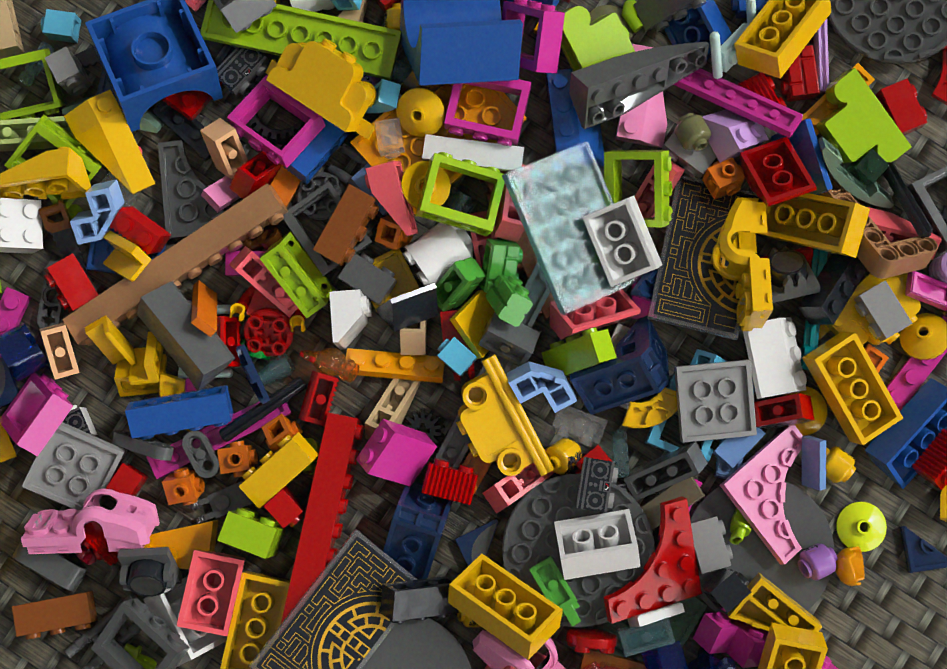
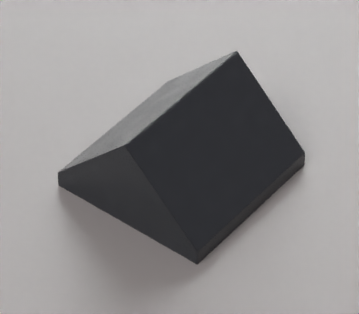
[376,283,438,332]

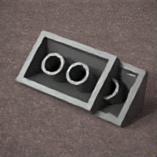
[137,282,235,390]

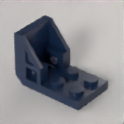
[570,315,669,415]
[382,481,453,580]

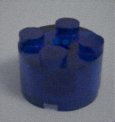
[0,323,49,382]

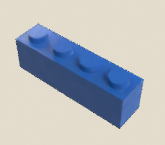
[283,113,367,185]
[125,385,234,440]

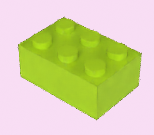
[217,507,287,559]

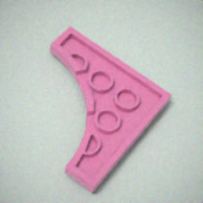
[720,425,803,565]

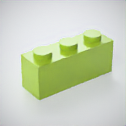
[542,327,617,377]

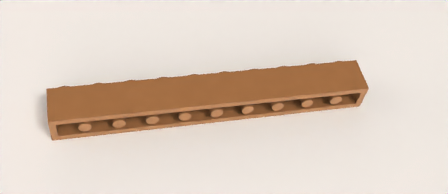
[62,184,288,346]

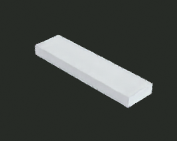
[422,134,524,173]

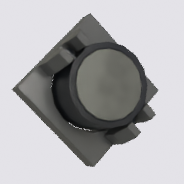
[769,245,820,303]
[117,547,183,597]

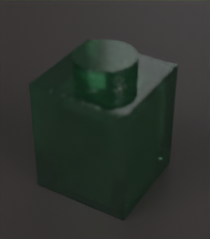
[846,149,890,186]

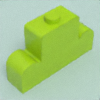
[561,6,635,72]
[817,68,912,164]

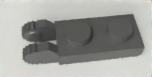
[190,480,254,524]

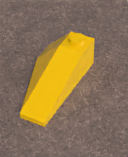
[64,90,155,195]
[0,147,91,199]

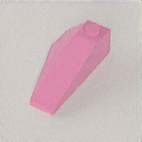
[615,44,667,148]

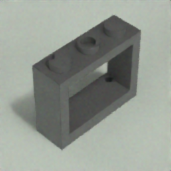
[908,166,947,255]
[283,181,374,277]
[91,598,190,669]

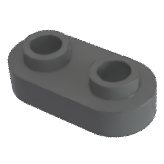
[182,431,220,478]

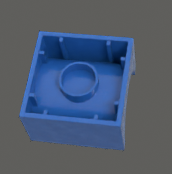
[85,0,223,132]
[400,0,523,85]

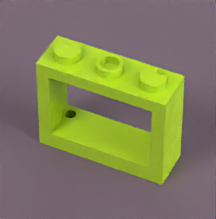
[0,48,65,120]
[4,114,103,209]
[604,150,673,227]
[416,152,506,236]
[260,231,336,319]

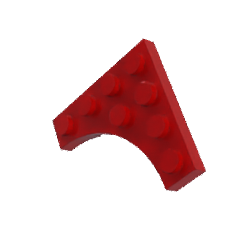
[604,496,702,624]

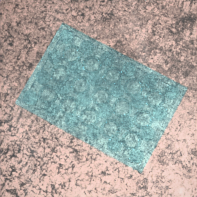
[502,141,643,316]

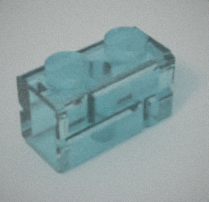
[617,617,675,657]

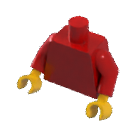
[229,285,306,332]

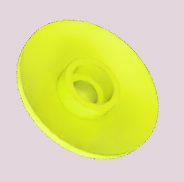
[836,502,887,552]

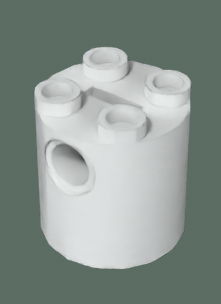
[402,223,473,286]

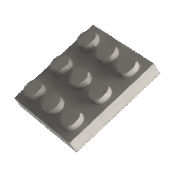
[674,359,757,443]
[21,422,125,510]

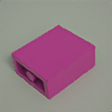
[356,419,437,487]

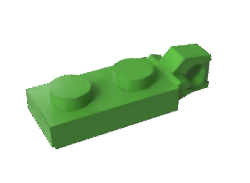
[529,556,581,627]

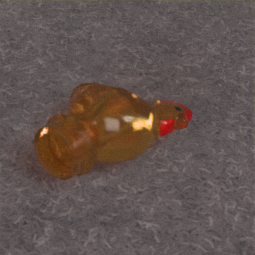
[299,348,360,383]

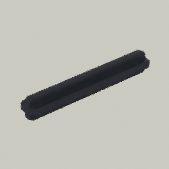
[880,162,933,239]
[219,377,307,442]

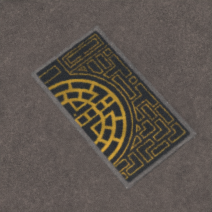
[648,175,763,340]
[249,529,418,669]

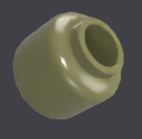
[674,113,712,151]

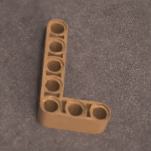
[820,176,938,279]

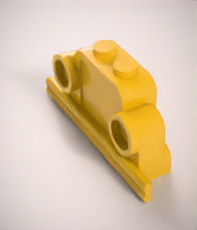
[265,39,377,139]
[819,273,921,345]
[456,354,554,476]

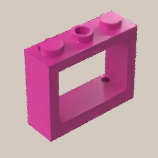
[502,0,565,73]
[227,75,326,168]
[444,79,531,147]
[0,372,73,457]

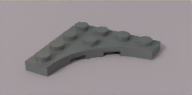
[158,140,265,240]

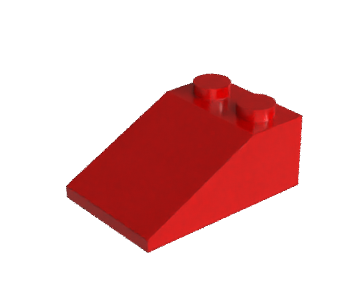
[740,137,817,207]

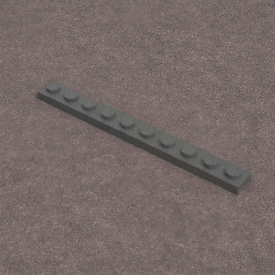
[433,248,567,468]

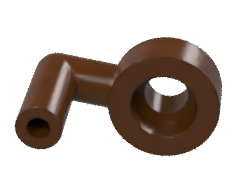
[242,225,283,251]

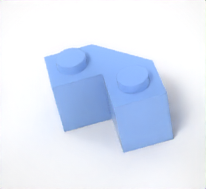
[70,179,125,245]
[507,361,577,413]

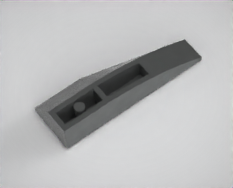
[569,42,709,129]

